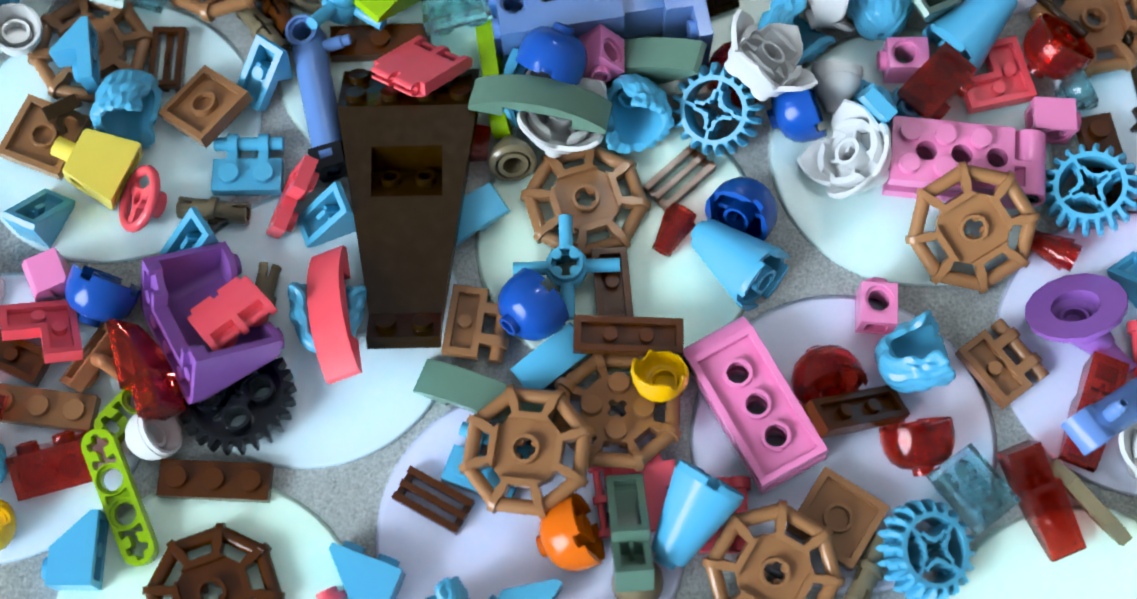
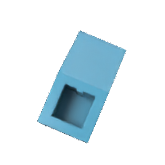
[329,540,406,599]

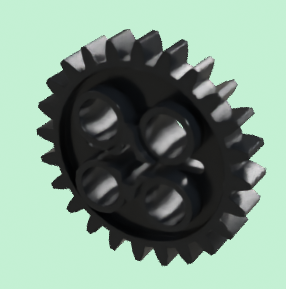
[175,357,297,456]

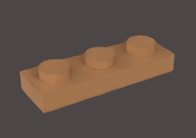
[0,383,101,433]

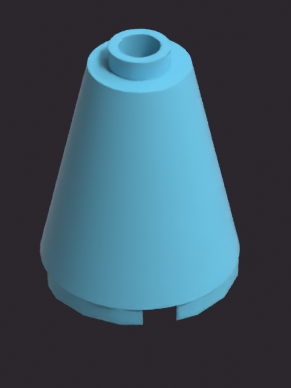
[922,0,1018,77]
[691,219,790,311]
[651,459,745,570]

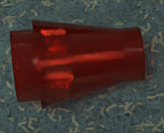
[652,203,697,257]
[1031,230,1083,272]

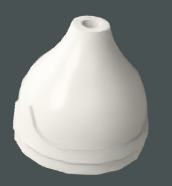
[0,2,43,57]
[811,60,863,115]
[121,403,183,461]

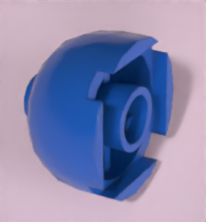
[516,21,588,85]
[767,88,827,143]
[705,177,778,241]
[65,263,141,327]
[498,268,569,341]

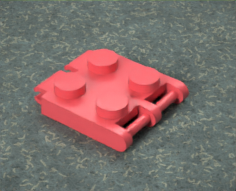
[371,35,473,97]
[186,275,278,351]
[588,453,676,539]

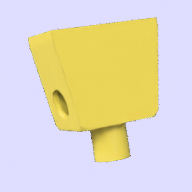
[50,128,143,211]

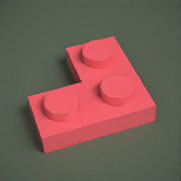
[959,36,1037,114]
[265,154,320,239]
[0,299,83,364]

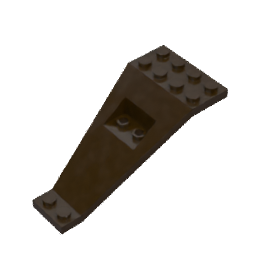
[337,69,480,349]

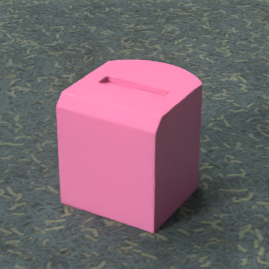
[22,247,70,302]

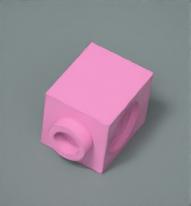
[578,24,625,83]
[876,37,931,83]
[1024,96,1082,145]
[855,277,898,335]

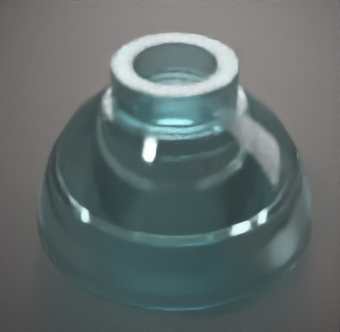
[1053,65,1099,111]

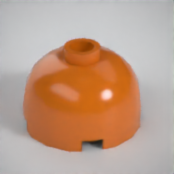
[536,493,605,572]

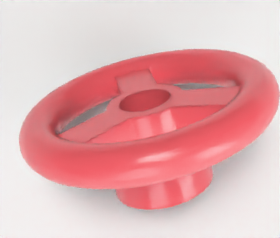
[119,165,167,233]

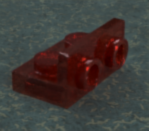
[896,42,977,120]
[5,430,93,502]

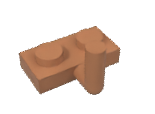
[59,322,137,393]

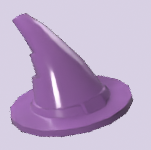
[1025,273,1137,374]

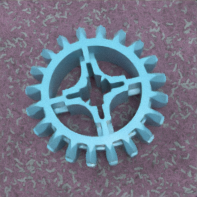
[672,62,765,156]
[1043,142,1137,237]
[875,499,977,599]

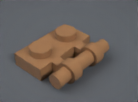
[441,284,510,365]
[955,318,1050,410]

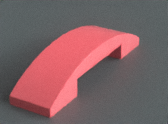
[306,245,362,385]

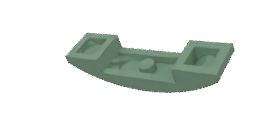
[468,74,613,135]
[413,359,554,424]

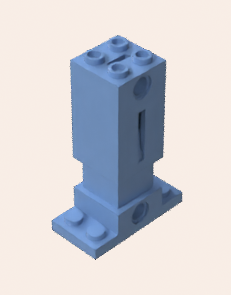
[487,0,714,67]

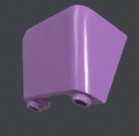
[140,241,285,404]

